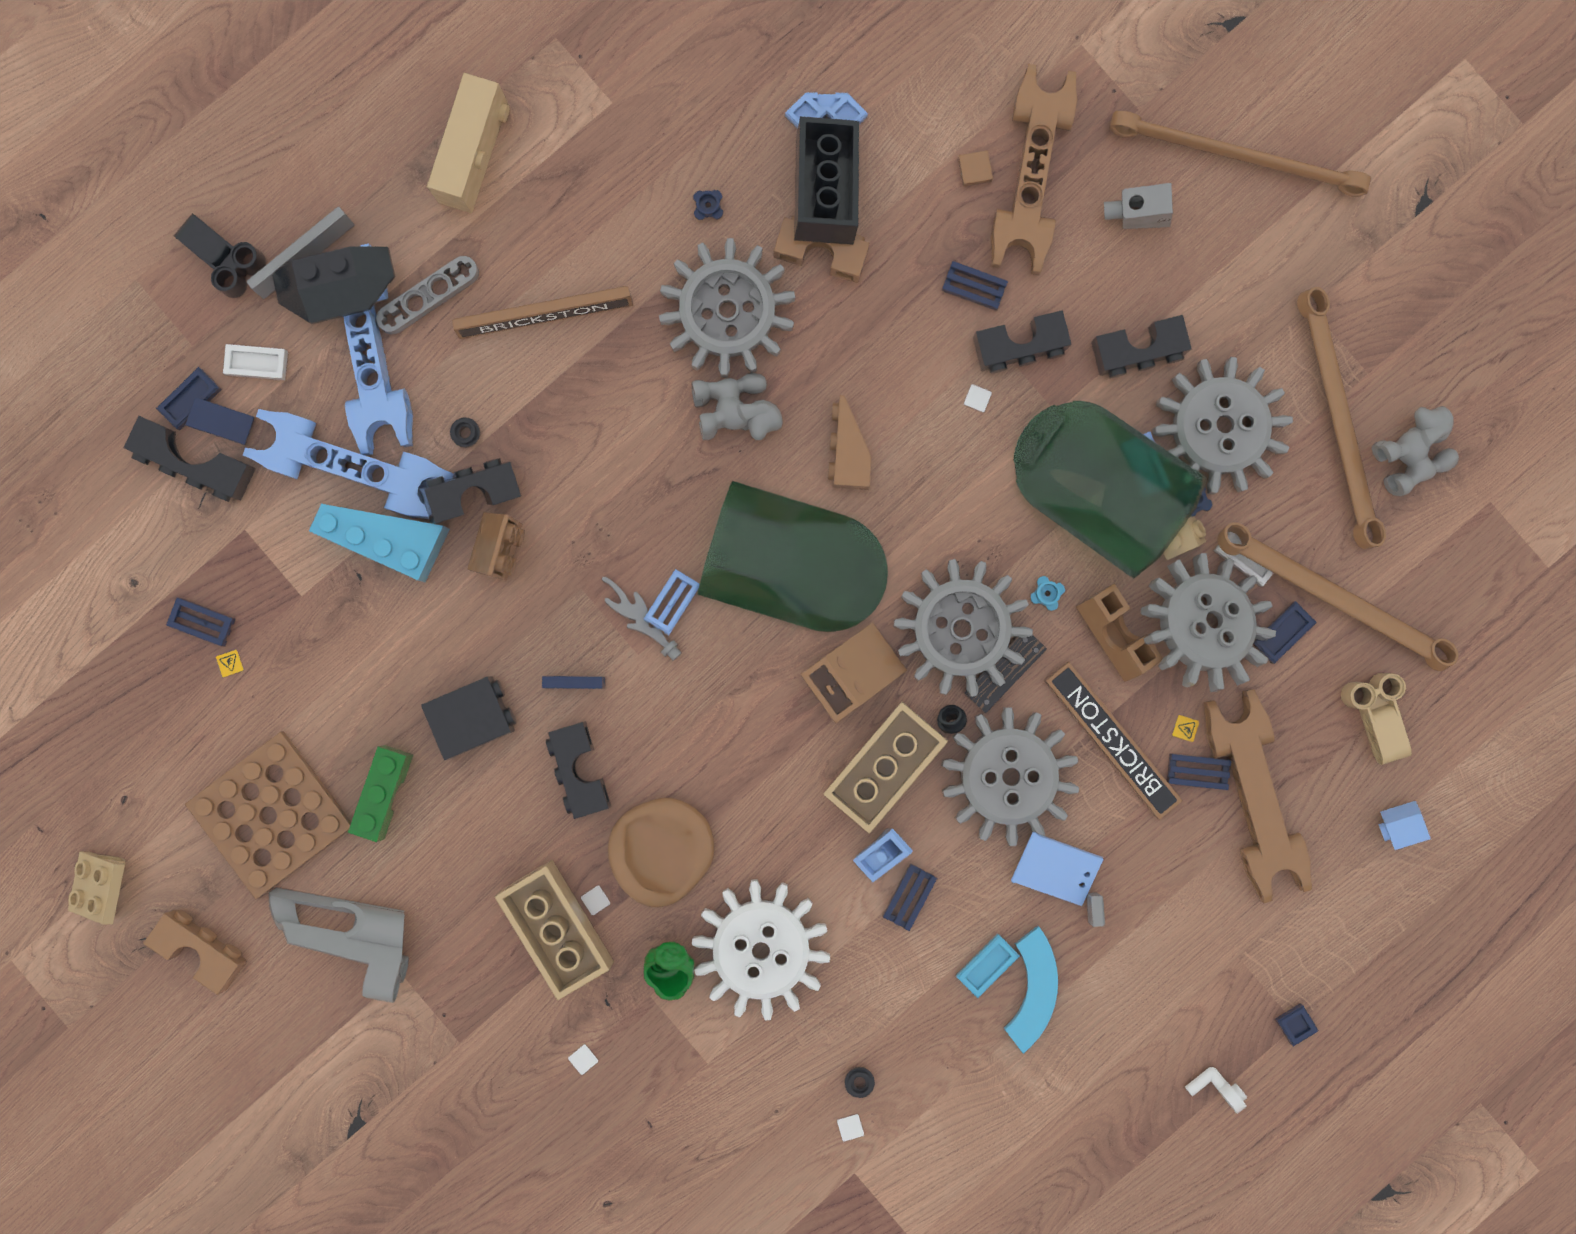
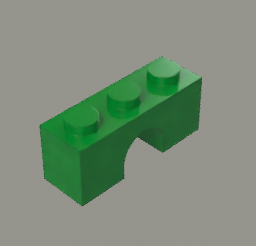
[348,745,413,842]

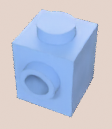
[1378,801,1431,850]

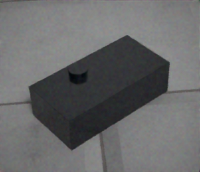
[794,116,859,245]

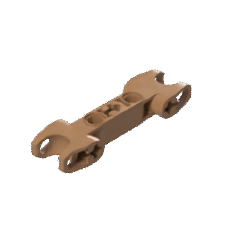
[990,63,1077,275]

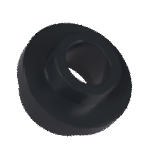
[450,417,480,448]
[937,705,967,734]
[845,1067,875,1098]

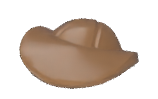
[608,798,714,907]

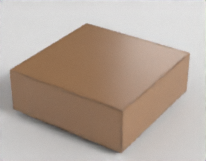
[958,150,993,187]

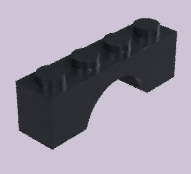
[123,416,256,502]

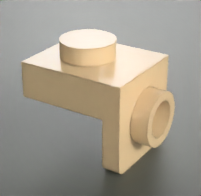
[1154,517,1206,560]

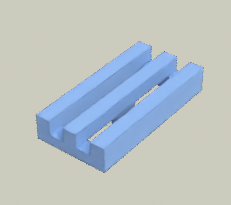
[644,569,701,636]

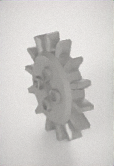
[659,238,795,378]
[1152,357,1293,495]
[1141,553,1276,692]
[893,559,1033,697]
[941,707,1079,846]

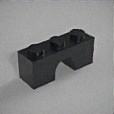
[973,310,1072,374]
[1091,315,1192,378]
[419,458,521,524]
[546,721,612,819]

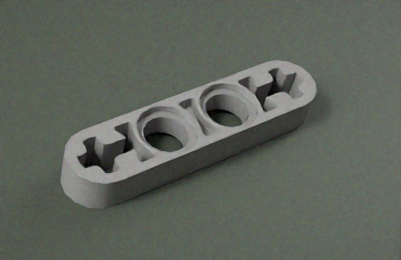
[376,256,479,334]

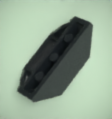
[272,246,395,324]

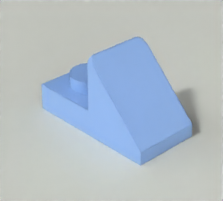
[853,828,913,882]

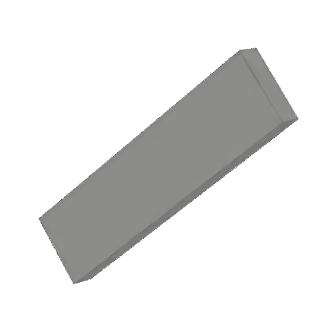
[247,207,355,299]

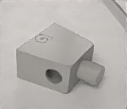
[1104,183,1173,229]

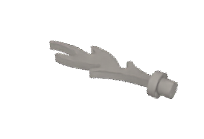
[602,577,682,661]

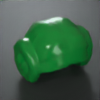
[643,942,695,1001]

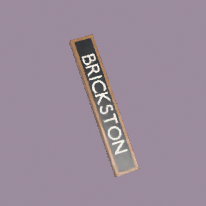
[452,286,633,339]
[1045,662,1183,820]

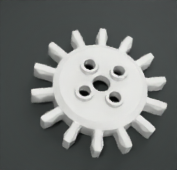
[692,879,830,1020]

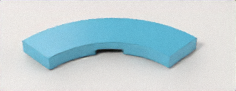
[1004,926,1058,1053]

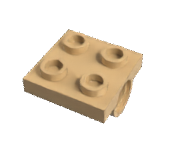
[68,852,126,924]

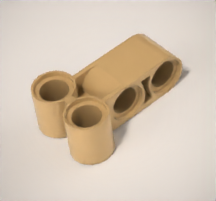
[1341,673,1411,765]

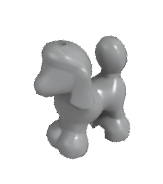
[692,373,783,440]
[1372,406,1459,496]

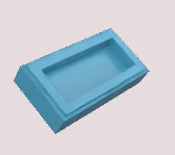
[956,933,1020,998]

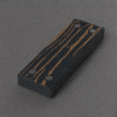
[964,635,1047,713]

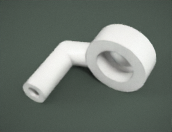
[1185,1067,1247,1114]

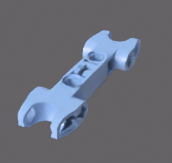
[343,243,413,456]
[243,409,456,519]

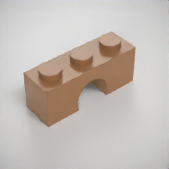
[774,216,870,283]
[1076,583,1163,682]
[143,910,247,995]

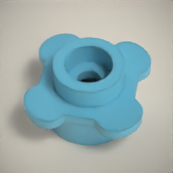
[1030,576,1065,611]

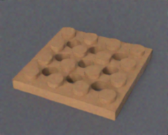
[185,731,351,900]

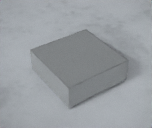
[1086,892,1105,927]

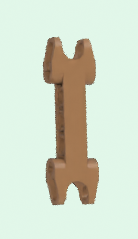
[1203,689,1312,903]

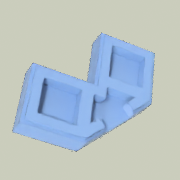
[785,93,868,129]

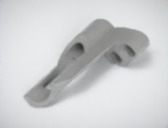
[269,888,409,1003]

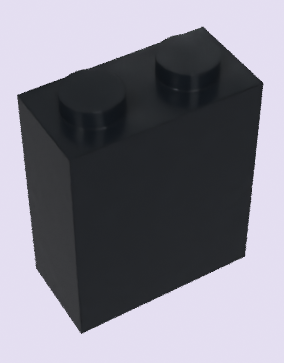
[421,676,517,760]

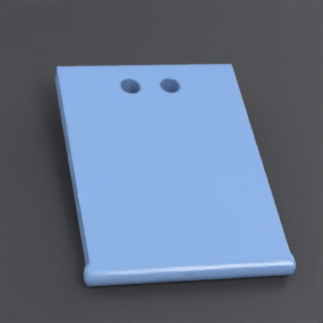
[1011,832,1103,906]

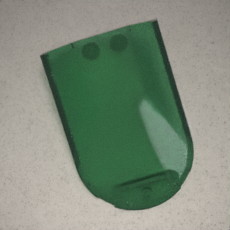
[1013,400,1207,578]
[697,481,888,632]

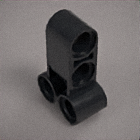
[173,213,266,298]

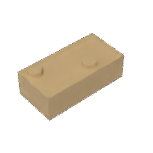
[427,73,510,213]
[824,702,948,834]
[495,860,614,1001]

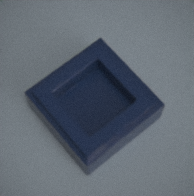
[1275,1004,1319,1047]

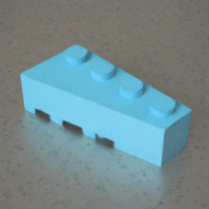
[309,504,450,582]

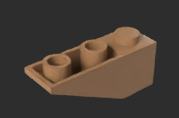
[828,395,872,490]

